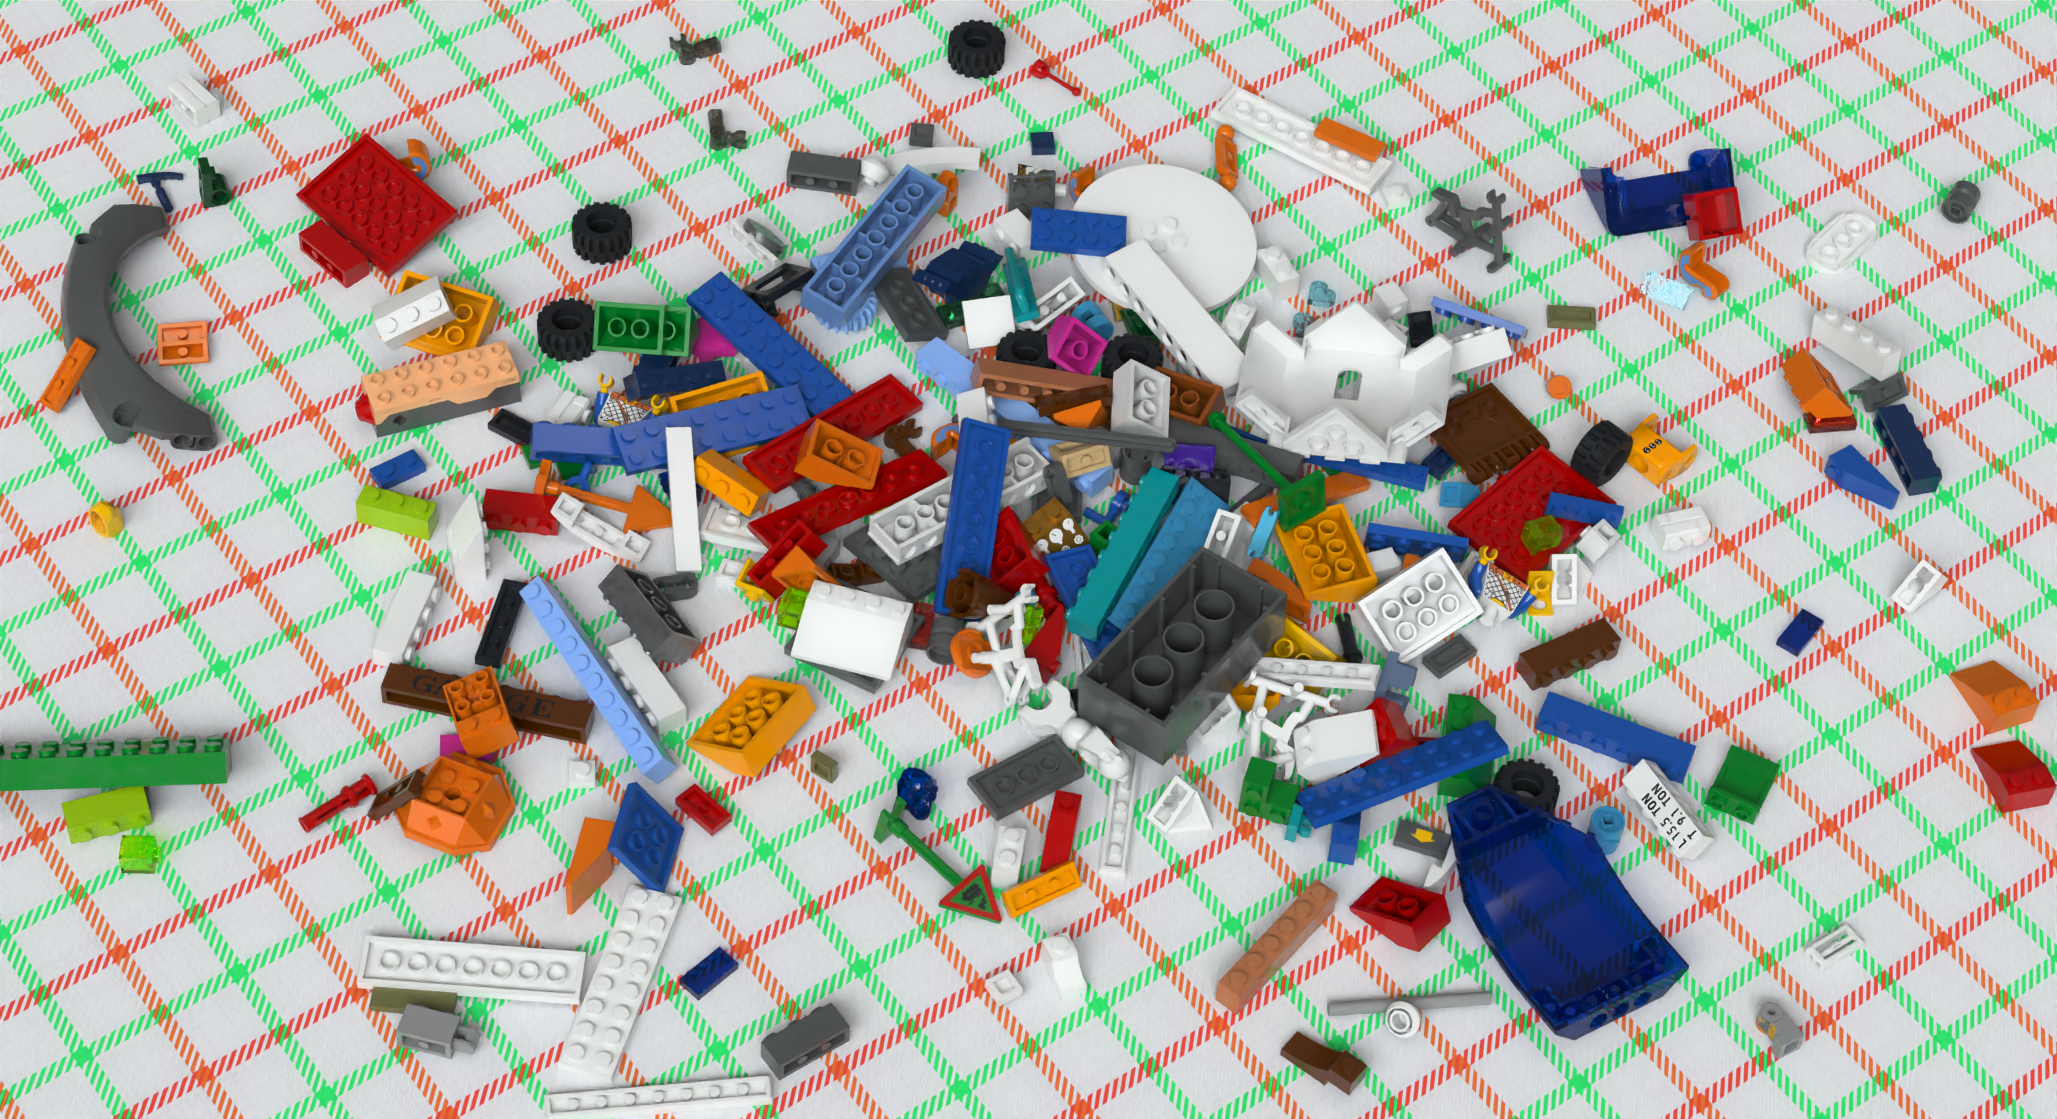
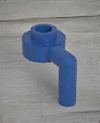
[565,461,597,502]
[1083,490,1131,525]

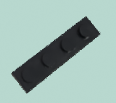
[475,579,529,669]

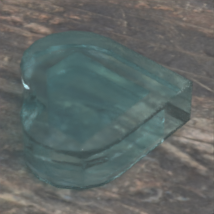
[1307,281,1336,308]
[1292,312,1318,338]

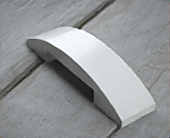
[550,492,651,562]
[1423,804,1464,893]

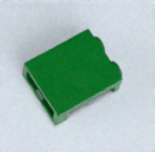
[1704,744,1780,825]

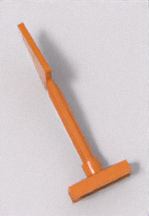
[533,458,672,534]

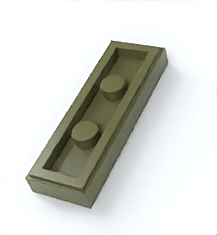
[369,986,458,1014]

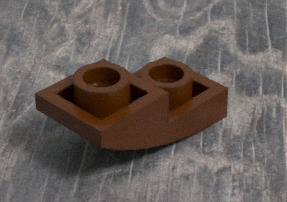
[828,558,885,587]

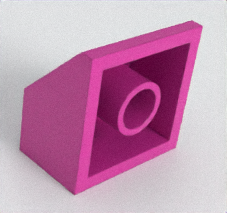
[1047,315,1108,375]

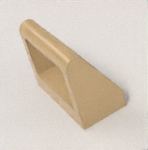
[1048,441,1112,479]

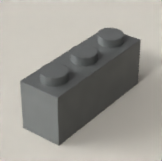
[786,151,861,196]
[761,1003,850,1081]

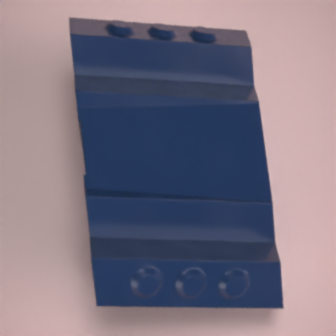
[912,240,1004,311]

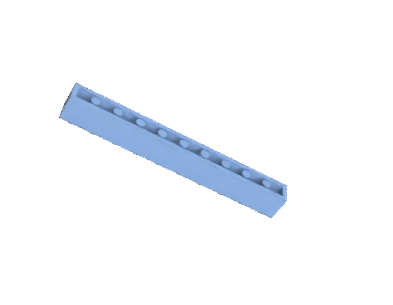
[916,337,1113,498]
[519,576,678,784]

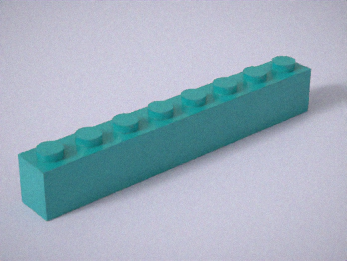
[1066,466,1179,642]

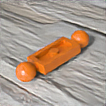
[1215,124,1238,192]

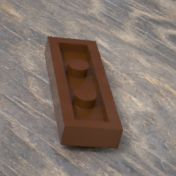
[1034,384,1112,417]
[367,769,426,821]

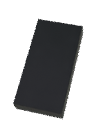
[1407,310,1434,348]
[487,408,533,446]

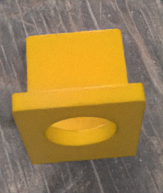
[734,558,774,604]
[1526,571,1554,616]

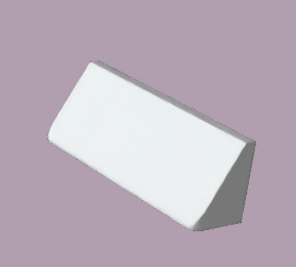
[730,218,783,272]

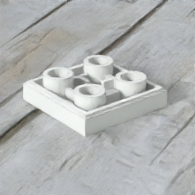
[961,295,1015,350]

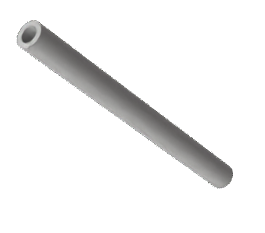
[1327,991,1491,1016]

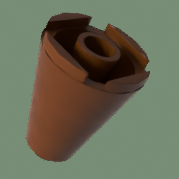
[944,568,1015,619]

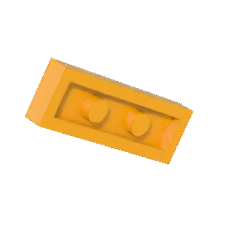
[1000,860,1082,918]

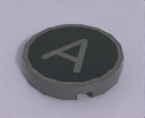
[743,218,786,254]

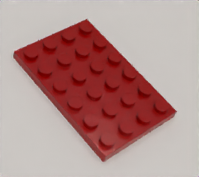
[296,133,459,278]
[1447,445,1617,584]

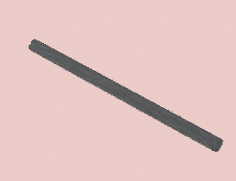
[951,414,1177,453]

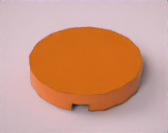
[950,628,993,679]

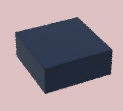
[1029,132,1055,155]

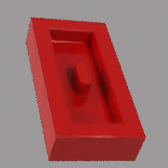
[675,784,732,836]

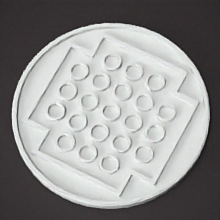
[1072,164,1257,312]

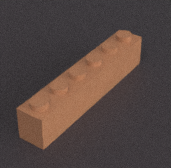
[970,357,1113,415]
[1215,879,1338,1015]

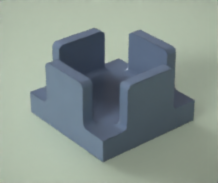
[1373,650,1418,714]

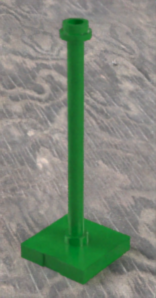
[1208,411,1326,532]

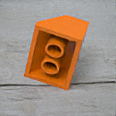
[1781,347,1854,419]

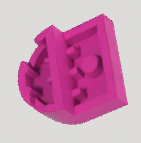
[691,317,736,362]

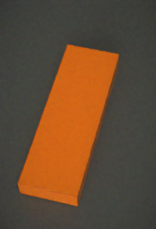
[1313,117,1386,163]
[39,337,97,414]

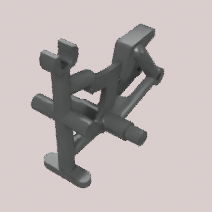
[1425,187,1513,273]

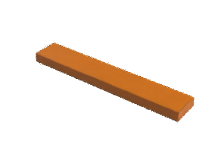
[1240,472,1371,528]

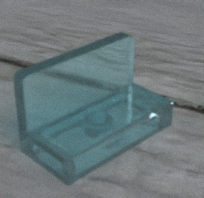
[1639,270,1696,311]

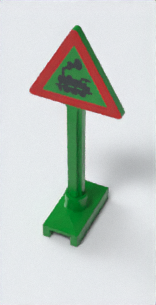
[873,796,1002,924]

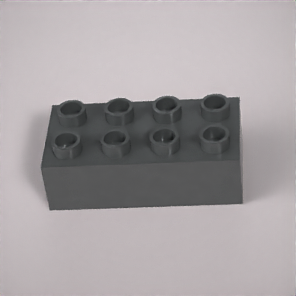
[1078,546,1287,766]

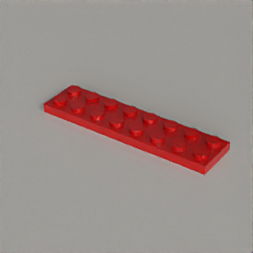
[742,374,923,494]
[748,449,947,550]

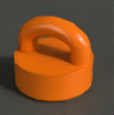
[1545,375,1572,399]

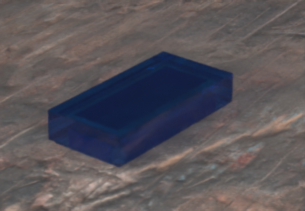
[1776,609,1824,657]
[679,946,739,1001]

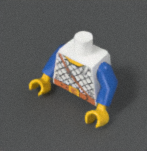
[594,373,669,428]
[1467,545,1549,626]

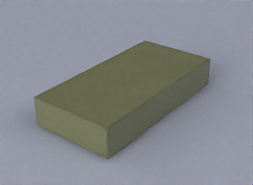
[1546,305,1596,330]

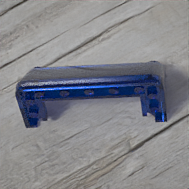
[1580,148,1735,236]

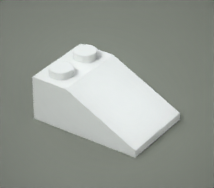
[1293,709,1380,786]

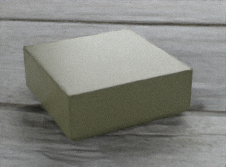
[811,749,838,783]

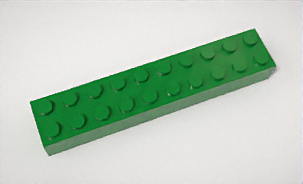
[0,735,232,791]

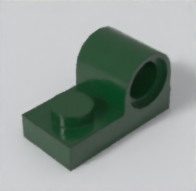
[198,157,231,209]

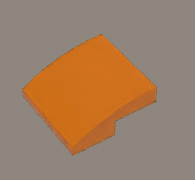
[157,321,209,367]

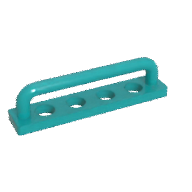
[1002,246,1040,324]

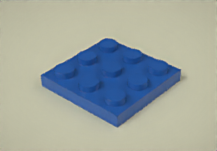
[607,782,684,893]

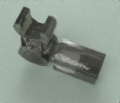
[669,33,721,65]
[708,109,747,151]

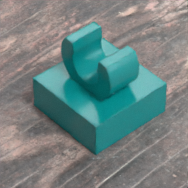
[1284,804,1313,842]

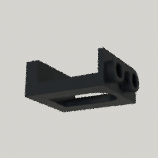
[741,263,815,317]

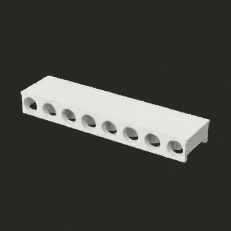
[1102,238,1245,397]
[868,437,1050,566]

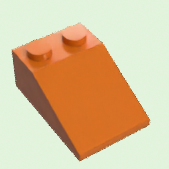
[794,418,883,490]
[1949,660,2040,735]
[566,817,620,915]

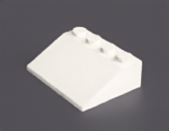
[1353,547,1484,663]
[791,580,913,681]

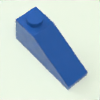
[1824,445,1900,510]
[1327,812,1361,865]

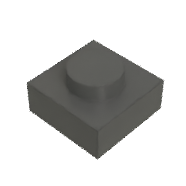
[909,123,934,147]

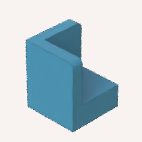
[1439,482,1479,509]

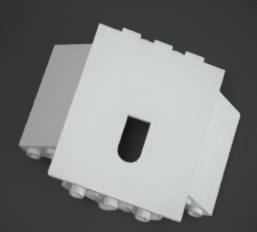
[1234,299,1457,465]

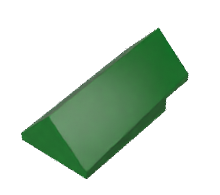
[593,301,700,357]

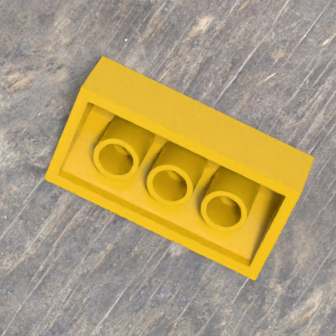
[1263,614,1347,694]

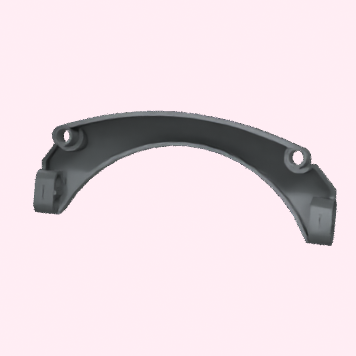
[61,204,218,451]

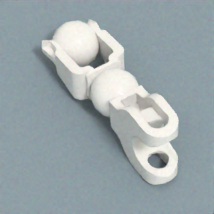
[1017,679,1131,782]

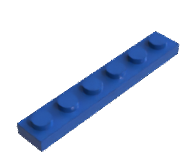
[1304,455,1430,492]

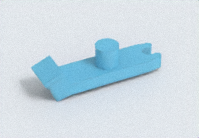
[1246,506,1280,561]

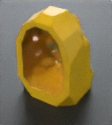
[88,501,124,538]

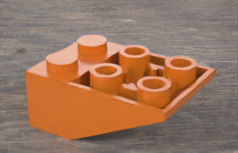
[442,666,520,759]

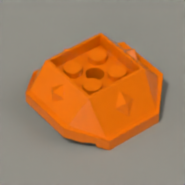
[394,751,515,856]

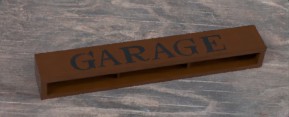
[381,662,595,745]

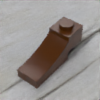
[1280,1031,1368,1095]

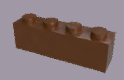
[1516,618,1621,691]

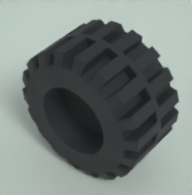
[948,20,1006,79]
[572,202,632,265]
[537,298,595,363]
[996,329,1056,370]
[1101,333,1164,379]
[1570,420,1633,487]
[1490,758,1560,830]

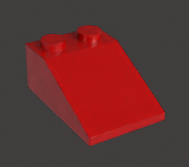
[989,505,1050,595]
[1970,740,2057,813]
[1349,876,1451,952]

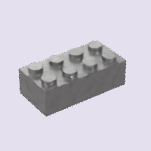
[598,564,701,665]

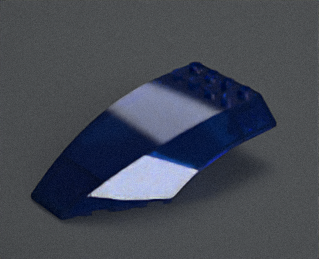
[1446,784,1689,1040]

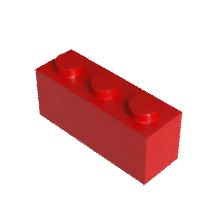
[298,219,369,289]
[481,488,560,536]
[746,518,828,601]

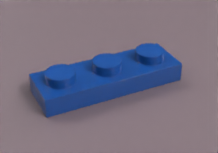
[1544,492,1624,529]

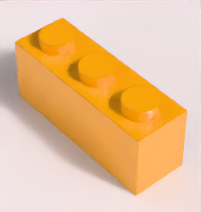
[694,448,771,517]

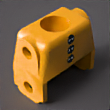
[1626,413,1698,485]

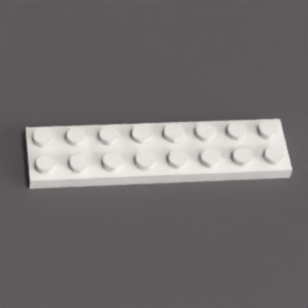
[1211,85,1393,195]
[558,884,682,1083]
[357,935,586,1005]

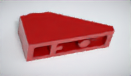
[1024,604,1064,684]
[1039,790,1082,873]

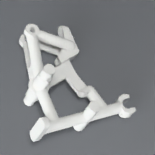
[965,584,1042,706]
[1242,669,1341,782]

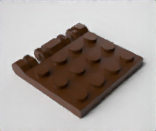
[1429,382,1550,485]

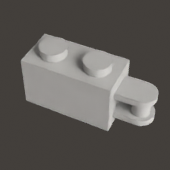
[396,1004,481,1059]

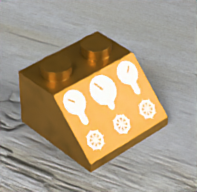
[1023,497,1089,555]

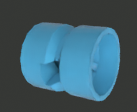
[1071,301,1114,341]
[1585,806,1625,855]

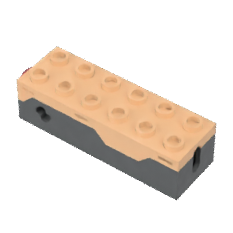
[355,340,521,438]

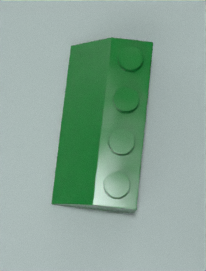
[1437,693,1496,802]

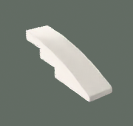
[886,146,981,178]

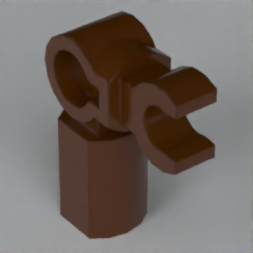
[884,418,923,457]

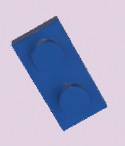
[369,449,426,490]

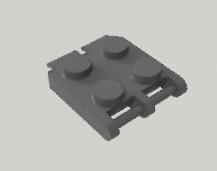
[1006,170,1056,219]

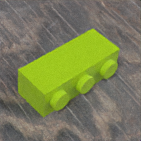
[356,484,439,541]
[61,786,152,844]

